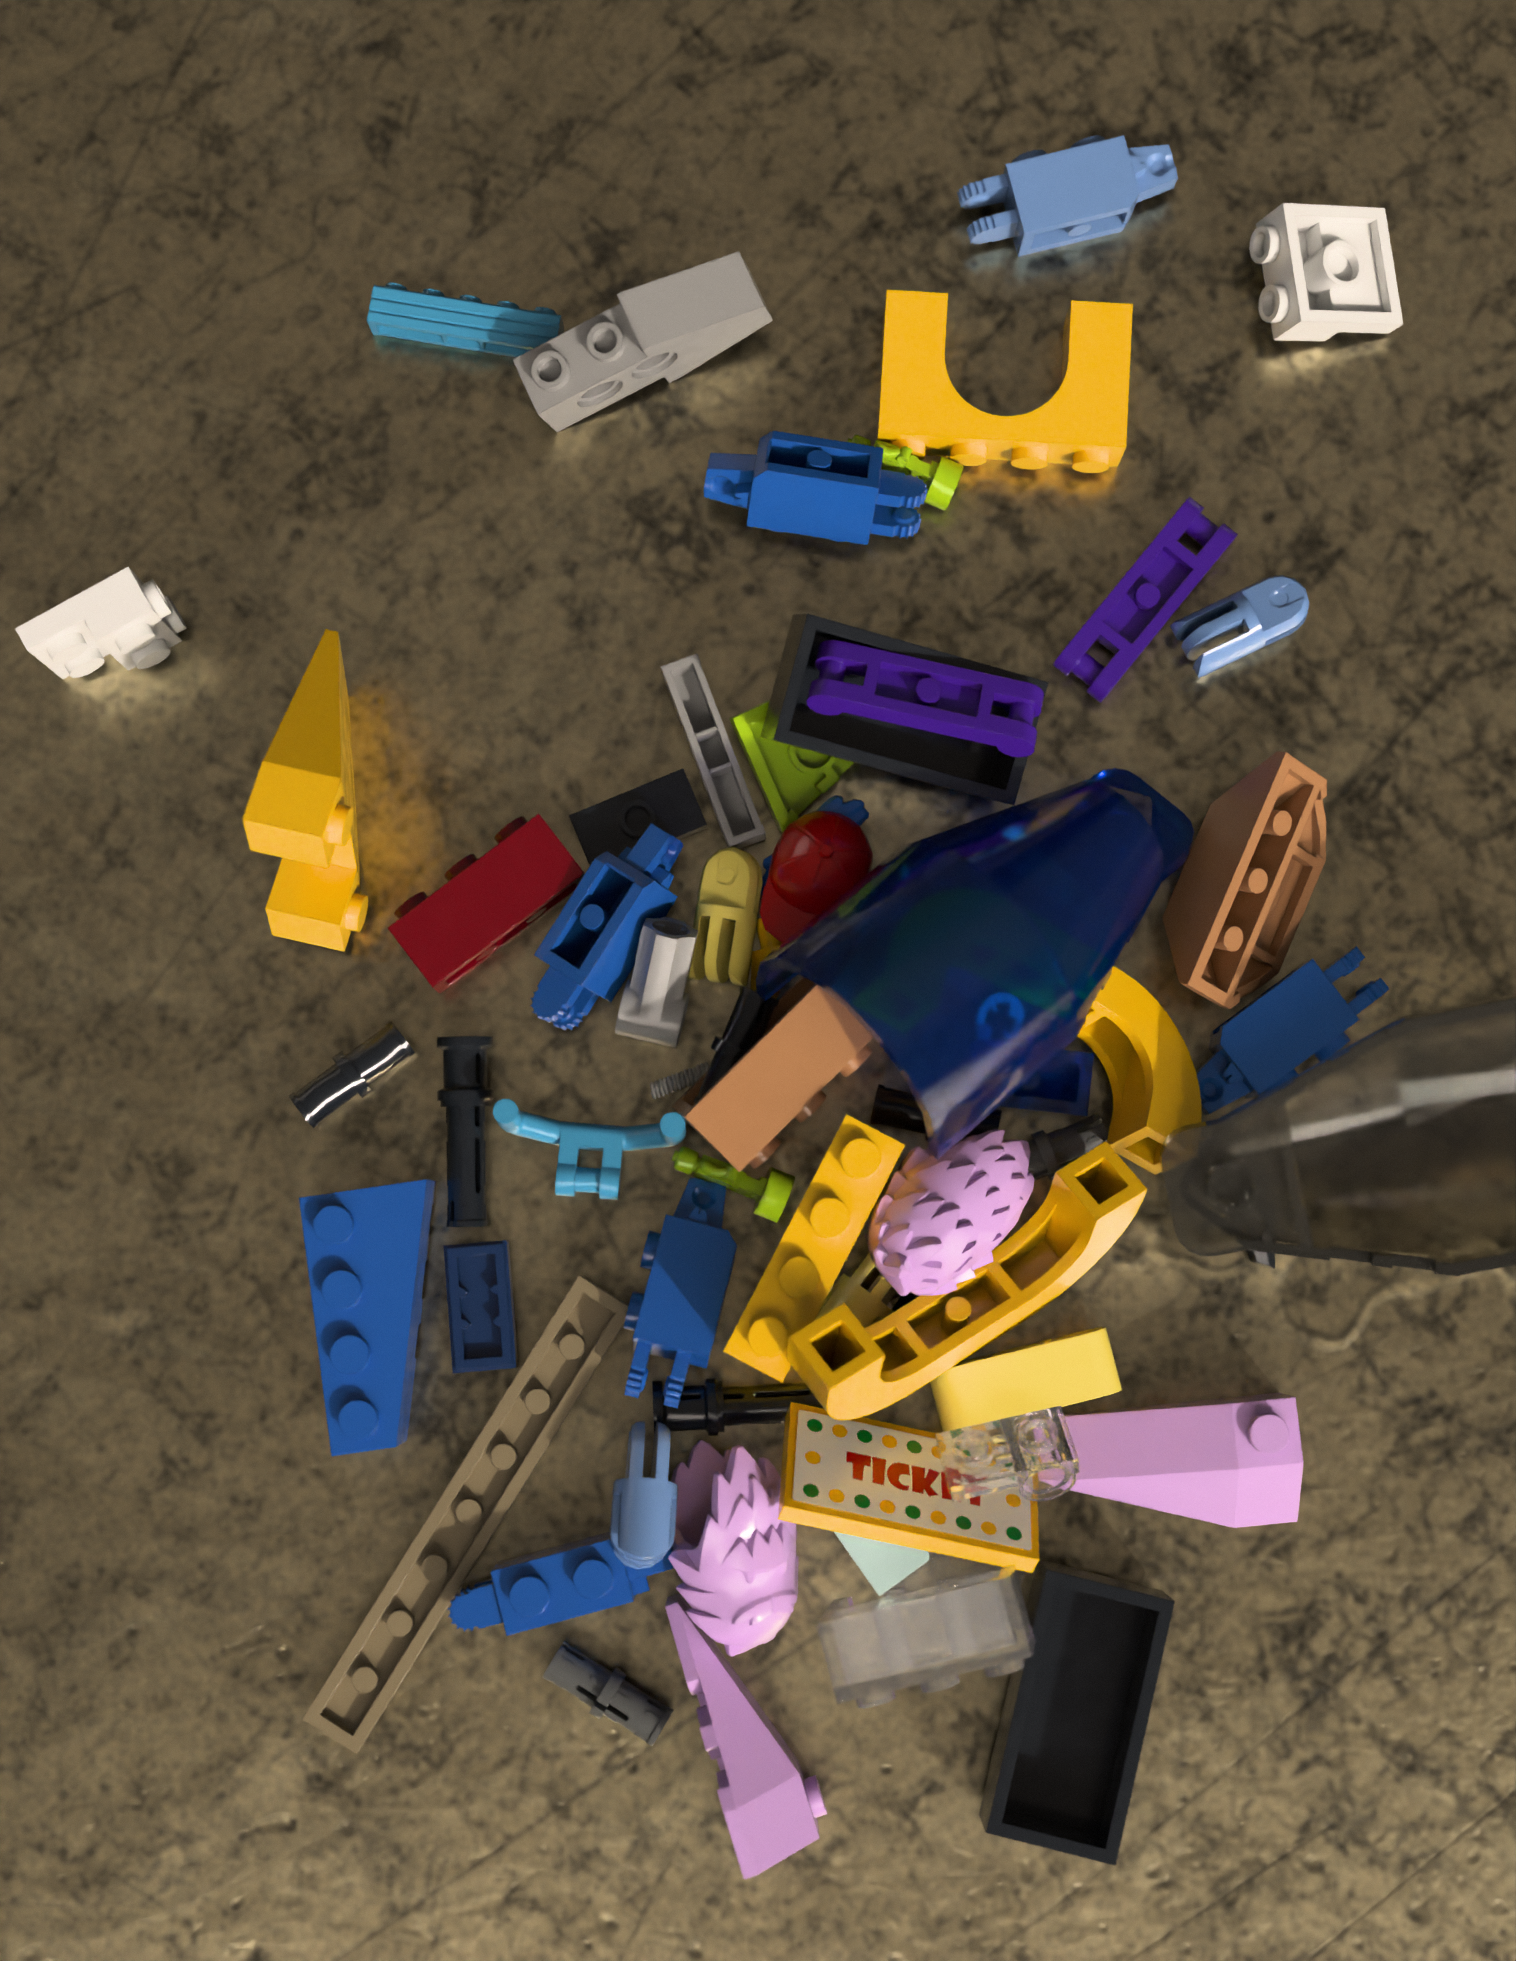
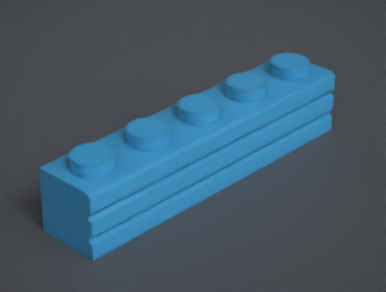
[367,283,564,358]

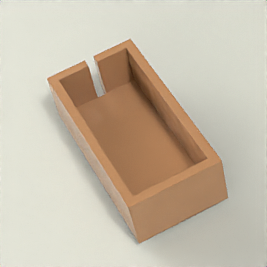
[671,930,896,1172]

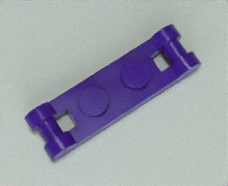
[1053,497,1238,703]
[806,640,1044,757]

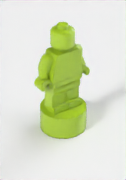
[847,434,964,511]
[671,1146,795,1223]

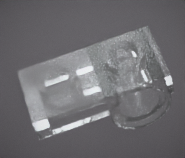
[935,1406,1079,1502]

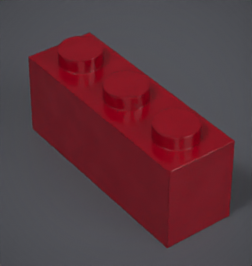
[387,814,585,994]

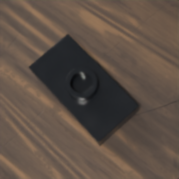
[569,768,708,866]

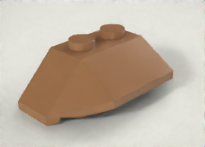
[1162,751,1327,1009]

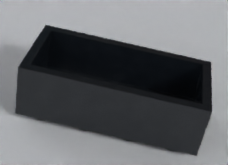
[760,613,1049,805]
[979,1560,1175,1866]

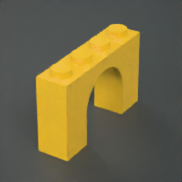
[876,290,1133,473]
[723,1114,905,1383]

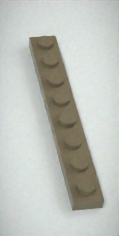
[302,1275,629,1754]

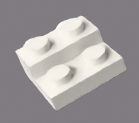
[1249,203,1403,341]
[15,567,187,679]

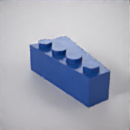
[299,1179,437,1457]

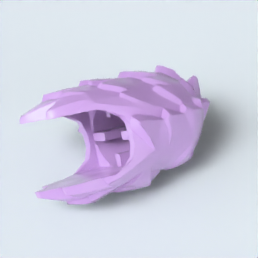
[865,1129,1034,1296]
[668,1440,799,1656]

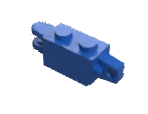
[704,430,928,545]
[530,823,684,1031]
[1196,946,1389,1115]
[624,1178,737,1408]
[448,1532,674,1636]

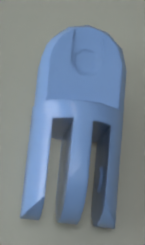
[1170,575,1309,678]
[610,1421,678,1569]

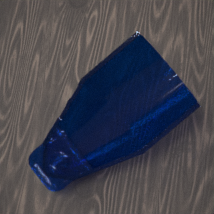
[756,768,1194,1160]

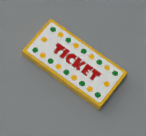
[778,1402,1039,1573]

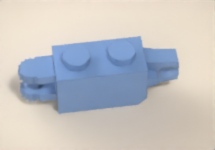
[957,135,1178,257]

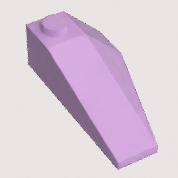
[1029,1393,1303,1528]
[665,1593,827,1880]

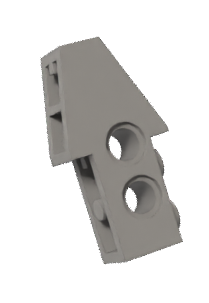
[513,251,773,432]

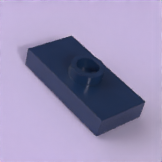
[443,1240,519,1373]

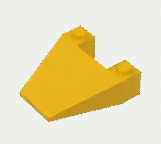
[242,629,368,952]

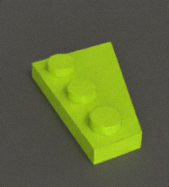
[729,700,854,832]

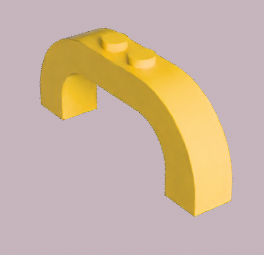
[846,893,1202,1175]
[787,1141,1147,1420]

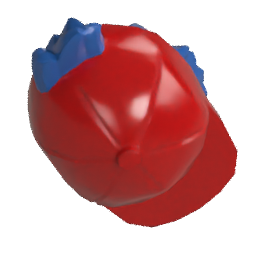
[759,795,873,951]

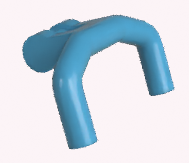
[493,1099,686,1200]

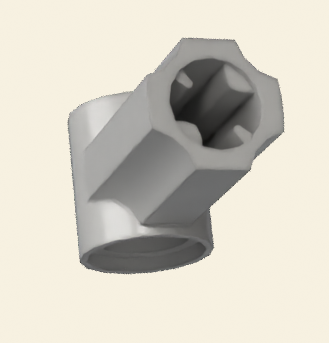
[615,917,698,1049]

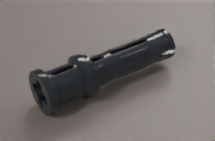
[437,1036,494,1227]
[652,1378,824,1436]

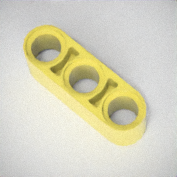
[930,1327,1122,1434]

